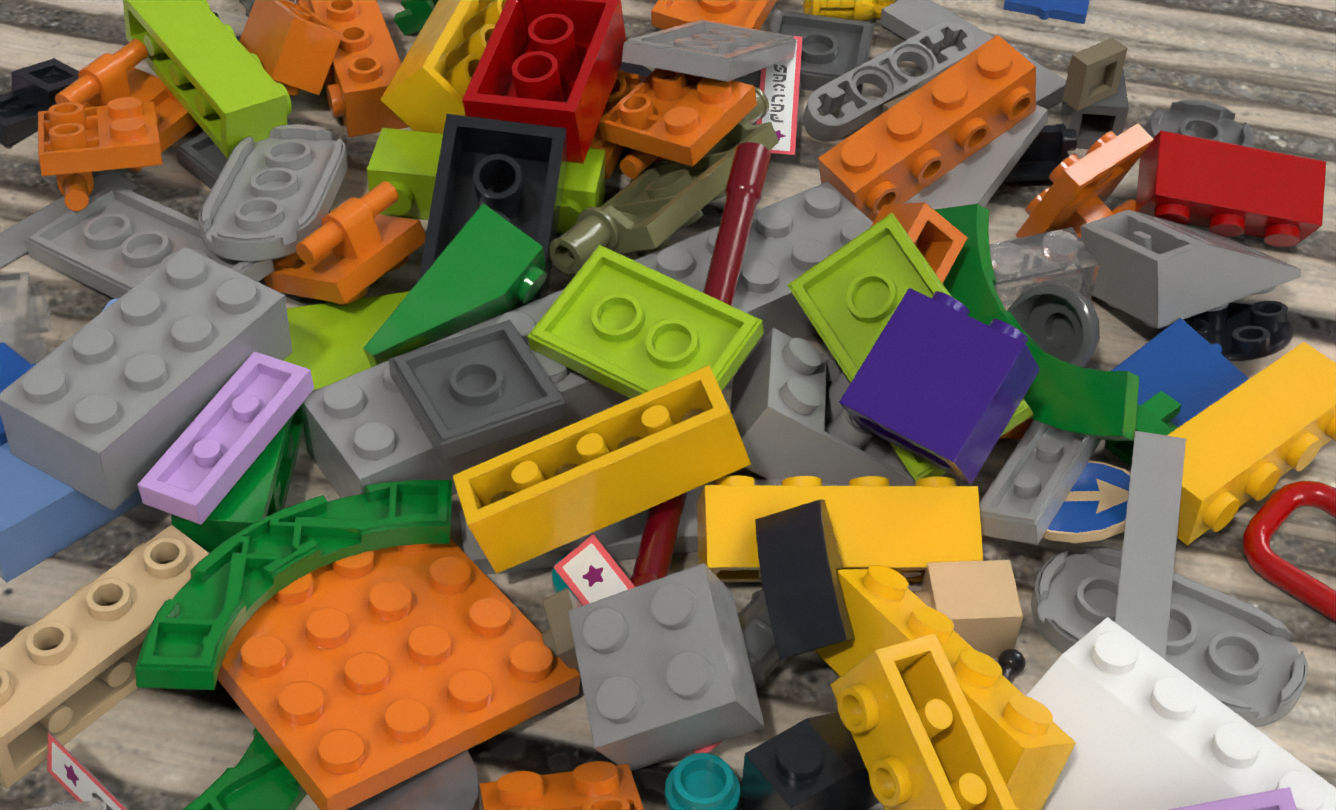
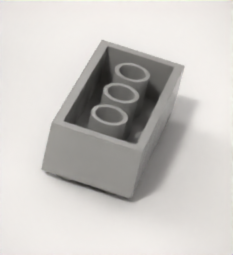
[0,246,292,511]

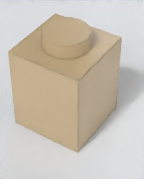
[913,560,1023,658]

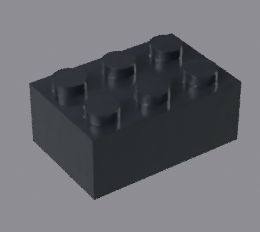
[418,114,568,310]

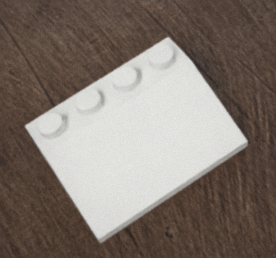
[1026,617,1336,810]

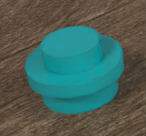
[665,753,740,810]

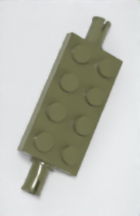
[548,87,779,274]

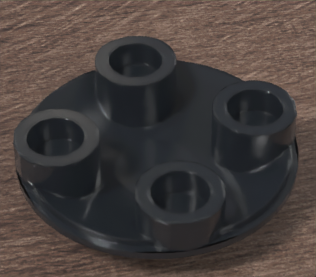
[1184,300,1293,361]

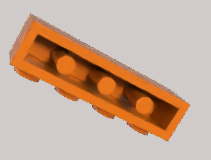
[296,0,409,137]
[818,34,1036,222]

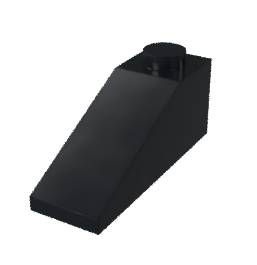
[740,712,879,810]

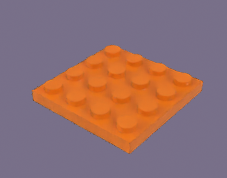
[217,538,581,810]

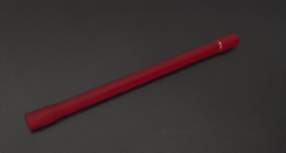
[630,142,771,587]

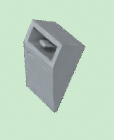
[1081,210,1301,329]
[730,328,915,486]

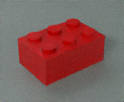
[462,0,626,164]

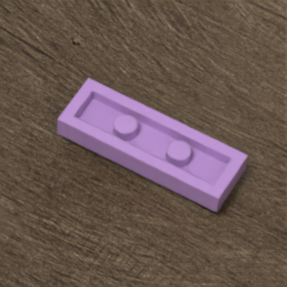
[137,351,314,525]

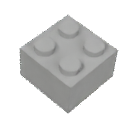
[568,563,765,771]

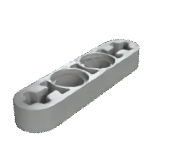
[803,20,976,141]

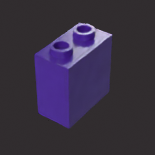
[839,288,1040,485]

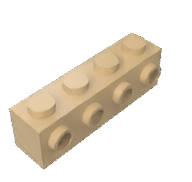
[0,525,209,789]

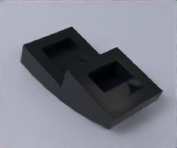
[0,58,79,146]
[755,499,855,659]

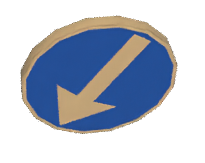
[1042,461,1131,544]

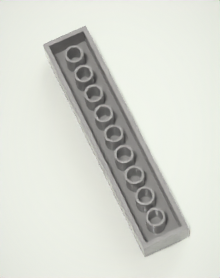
[300,182,873,498]

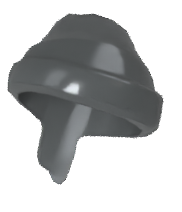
[1007,283,1100,368]

